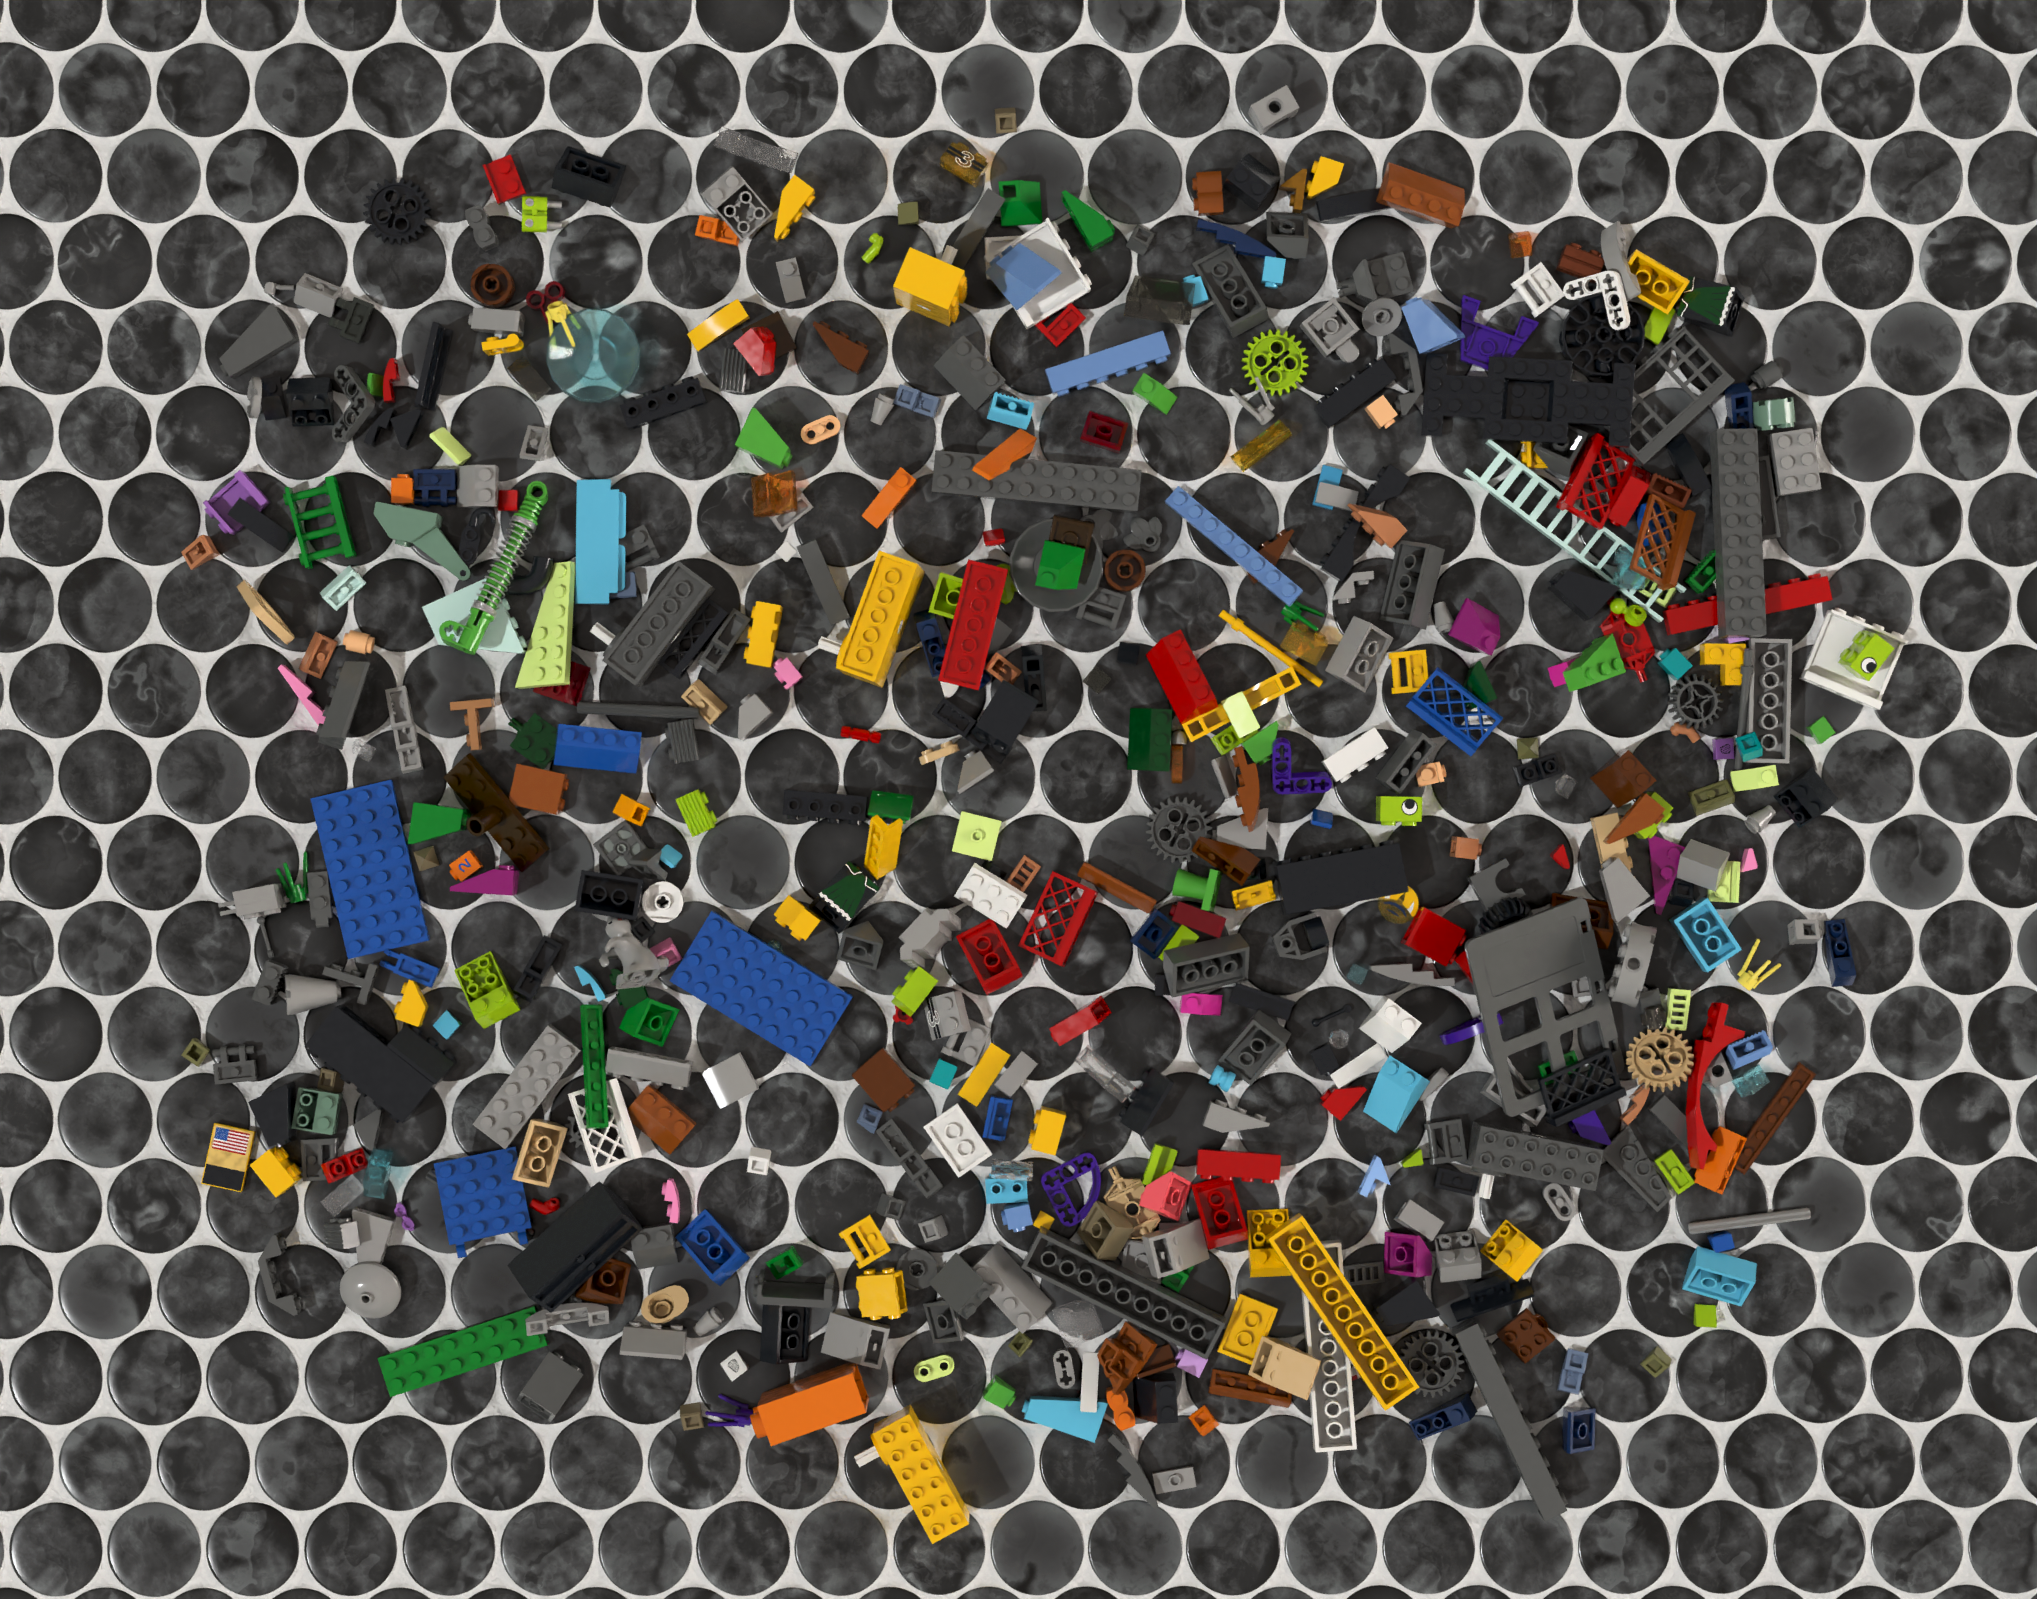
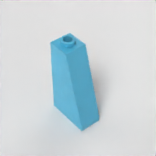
[1022,1396,1108,1443]

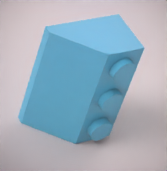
[1682,1246,1757,1306]

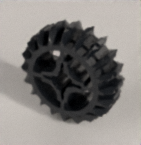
[1478,897,1533,934]

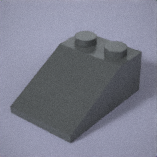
[1218,1009,1291,1085]

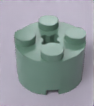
[1752,397,1796,431]

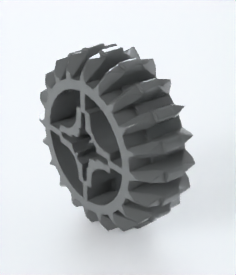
[1667,674,1724,730]

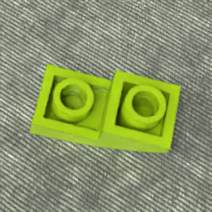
[1211,725,1259,756]

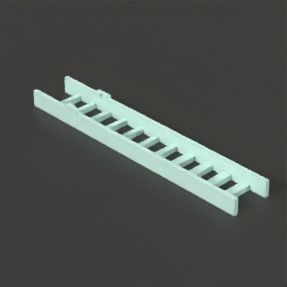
[1463,440,1686,623]

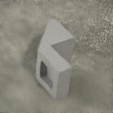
[1333,571,1374,604]

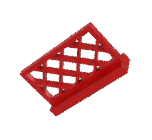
[1556,433,1635,530]
[1018,871,1099,967]

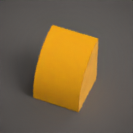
[613,794,650,826]

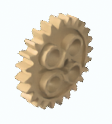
[1626,1027,1694,1092]

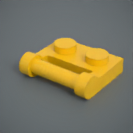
[481,334,524,356]
[1388,650,1429,694]
[838,1214,891,1269]

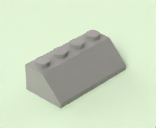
[606,1046,694,1090]
[970,1242,1053,1334]

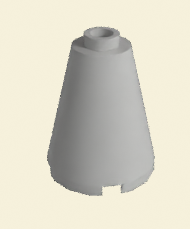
[285,974,341,1015]

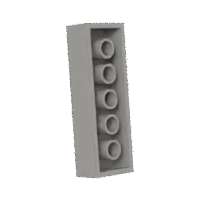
[1743,638,1792,764]
[472,1024,582,1150]

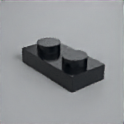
[1434,1166,1479,1197]

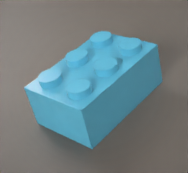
[1669,897,1742,973]

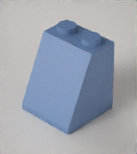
[985,243,1062,310]
[1401,297,1465,354]

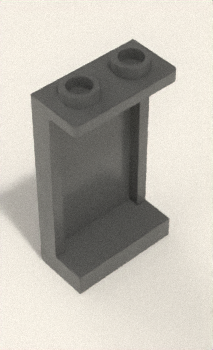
[753,1269,835,1308]

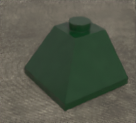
[1460,661,1497,710]

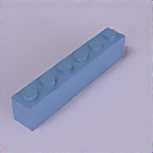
[1045,331,1171,397]

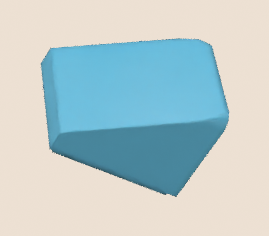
[660,844,683,868]
[433,1010,462,1040]

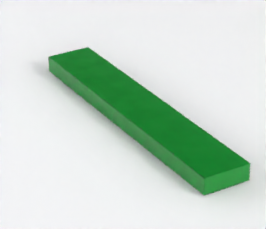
[580,1004,609,1129]

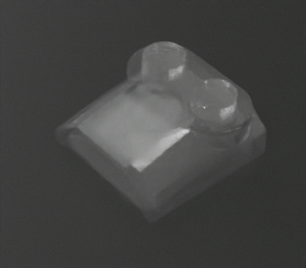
[1052,1298,1105,1349]

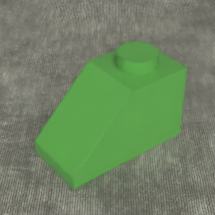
[1132,373,1178,415]
[1241,721,1279,766]
[983,1375,1016,1409]

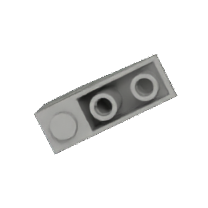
[1202,1099,1270,1133]

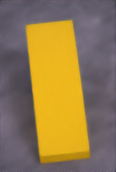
[687,299,749,352]

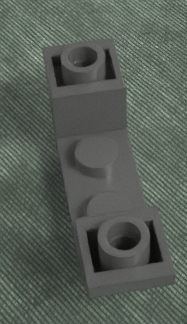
[1383,333,1423,418]
[258,1233,303,1316]

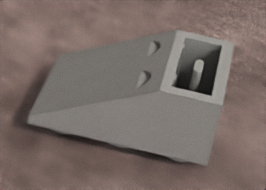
[700,166,773,241]
[1142,1219,1210,1278]
[821,1312,890,1369]

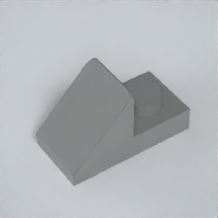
[776,257,806,303]
[520,425,548,461]

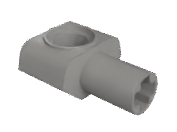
[1686,1052,1733,1088]

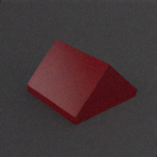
[1080,411,1128,454]

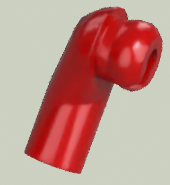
[529,1197,560,1215]

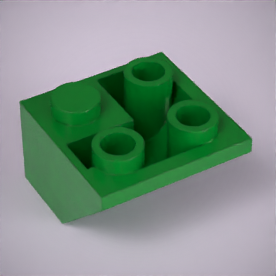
[998,180,1043,227]

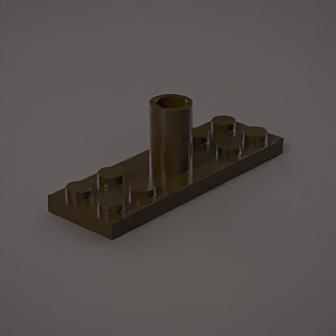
[443,753,550,872]

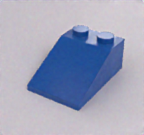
[675,1209,750,1286]

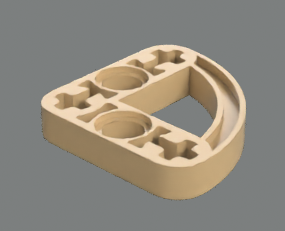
[236,579,295,644]

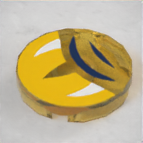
[1378,885,1419,924]

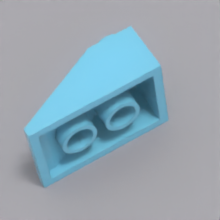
[1363,1056,1430,1133]

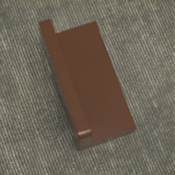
[1136,1343,1176,1379]

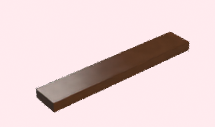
[1734,1062,1816,1175]

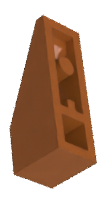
[1603,793,1665,844]

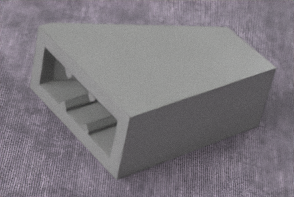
[468,308,525,337]
[1212,808,1268,850]
[1599,857,1650,922]
[352,1207,396,1265]

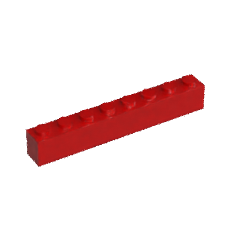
[1662,573,1833,636]

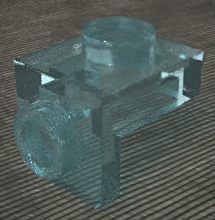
[1732,1064,1769,1098]

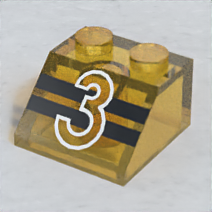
[940,142,988,188]

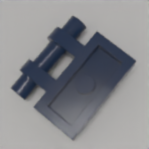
[413,469,457,507]

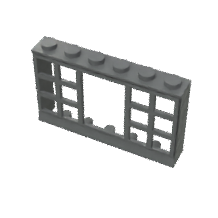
[1603,326,1735,466]

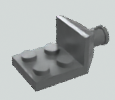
[1336,252,1414,304]

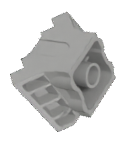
[899,907,961,969]

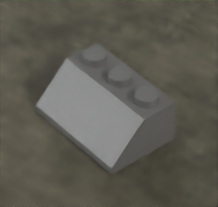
[1325,616,1393,692]
[620,1321,687,1360]

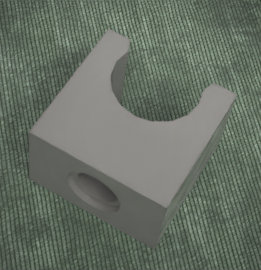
[1248,85,1300,136]

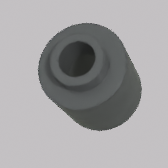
[1751,361,1784,389]

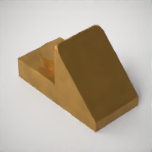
[1279,169,1307,213]

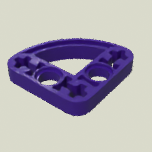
[1439,1012,1504,1045]
[1041,1152,1101,1227]

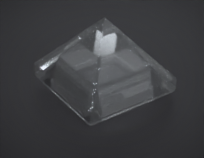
[1556,774,1577,799]

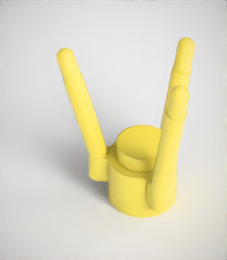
[545,301,581,349]
[1737,939,1781,991]

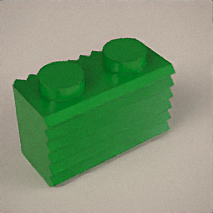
[1684,550,1716,594]

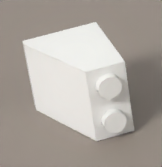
[1359,995,1422,1053]

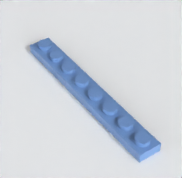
[1165,486,1303,607]

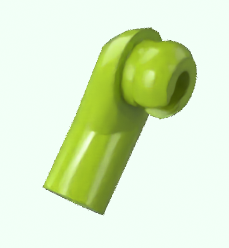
[862,233,884,264]

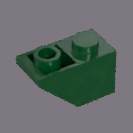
[609,968,649,1009]

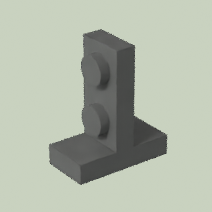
[322,962,380,1005]

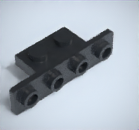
[1450,1273,1534,1322]

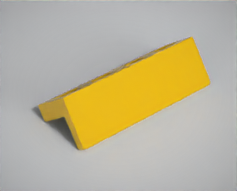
[864,815,903,880]

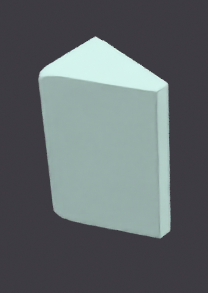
[320,565,366,611]

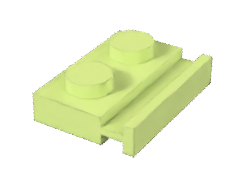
[1707,861,1740,903]

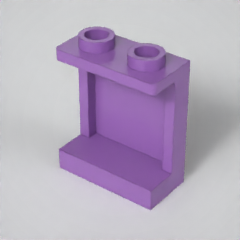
[203,470,271,535]

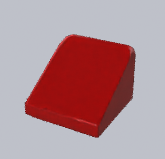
[498,490,520,512]
[983,529,1005,547]
[1550,844,1570,869]

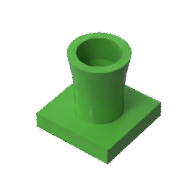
[1172,868,1223,912]

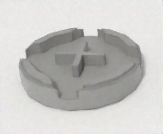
[247,377,262,418]

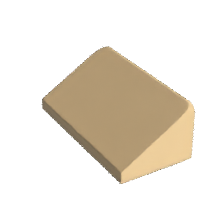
[681,679,727,725]

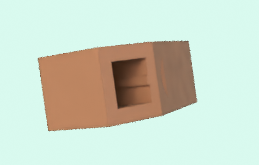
[1347,503,1408,549]

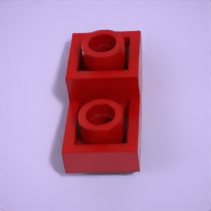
[321,1148,370,1184]

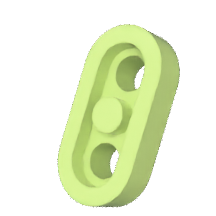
[914,1354,954,1382]

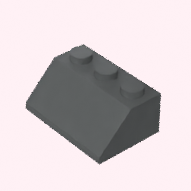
[934,335,1006,411]

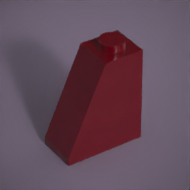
[1169,901,1226,938]

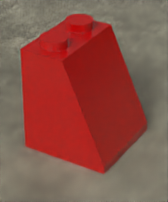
[1400,906,1466,967]

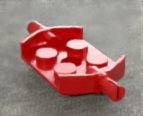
[1599,596,1655,683]

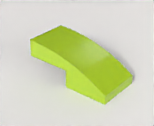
[1644,307,1676,345]

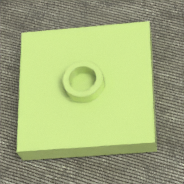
[952,811,1002,861]

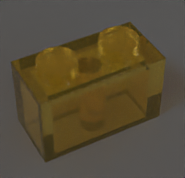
[1280,622,1329,666]

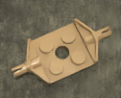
[1103,1166,1161,1240]

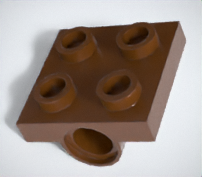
[1496,1308,1555,1364]

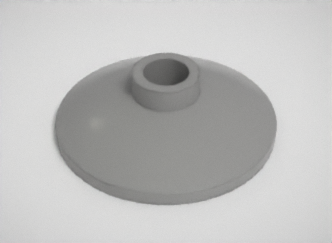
[1361,298,1402,336]

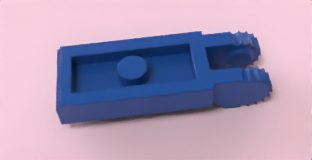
[379,949,440,988]

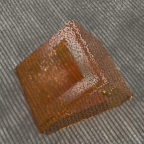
[1508,231,1532,258]

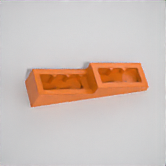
[972,428,1037,481]

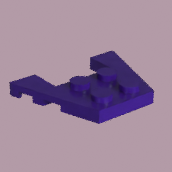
[1460,295,1539,371]

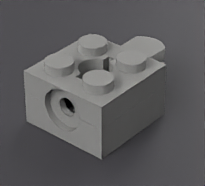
[1300,297,1360,363]
[218,883,286,920]

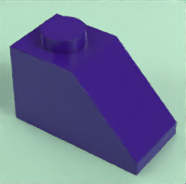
[1567,1110,1612,1145]

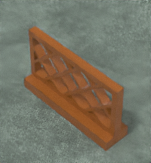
[1629,494,1696,591]

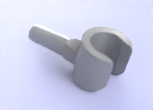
[264,282,294,295]

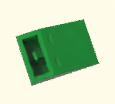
[868,790,914,824]

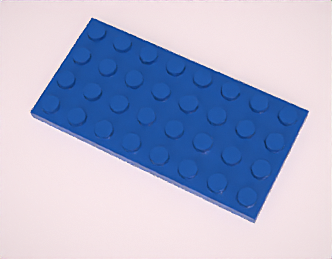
[310,780,430,959]
[670,910,853,1066]

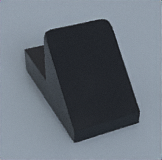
[261,376,287,421]

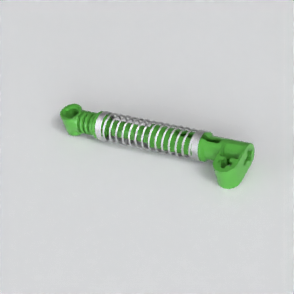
[439,481,549,655]

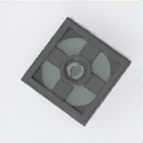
[593,820,648,876]

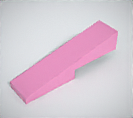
[278,664,326,726]

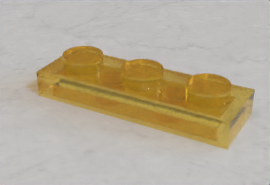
[1231,420,1292,472]

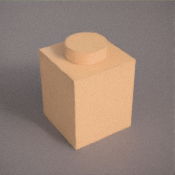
[1365,395,1398,429]

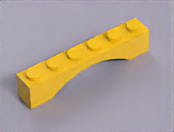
[1181,666,1301,742]

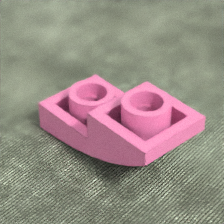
[662,1178,680,1223]

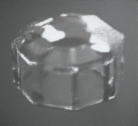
[1328,1028,1349,1049]

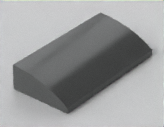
[1759,455,1781,540]

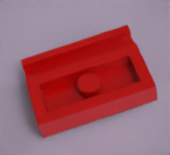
[483,154,526,205]

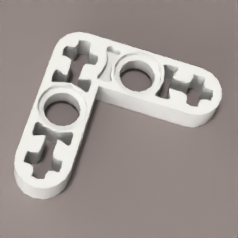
[1563,271,1630,330]

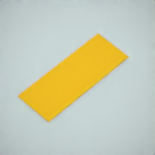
[958,1043,1011,1107]

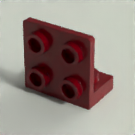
[533,661,591,706]

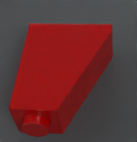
[1608,465,1650,527]
[1049,996,1112,1046]

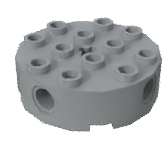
[1608,921,1657,1008]

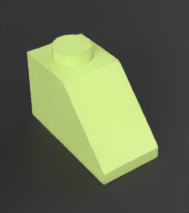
[1730,765,1779,792]

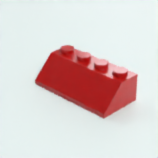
[1146,629,1218,725]

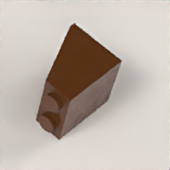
[1590,750,1657,808]

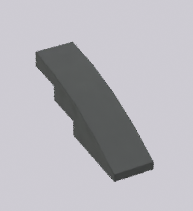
[952,188,1006,270]
[797,539,850,626]
[876,1119,944,1199]
[1107,1431,1158,1509]

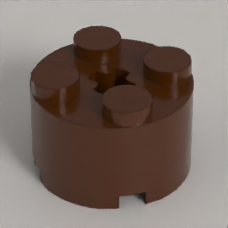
[471,264,515,308]
[1104,550,1146,592]

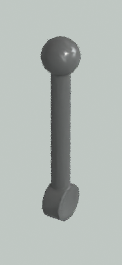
[257,916,274,958]

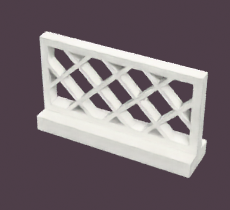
[568,1078,642,1173]

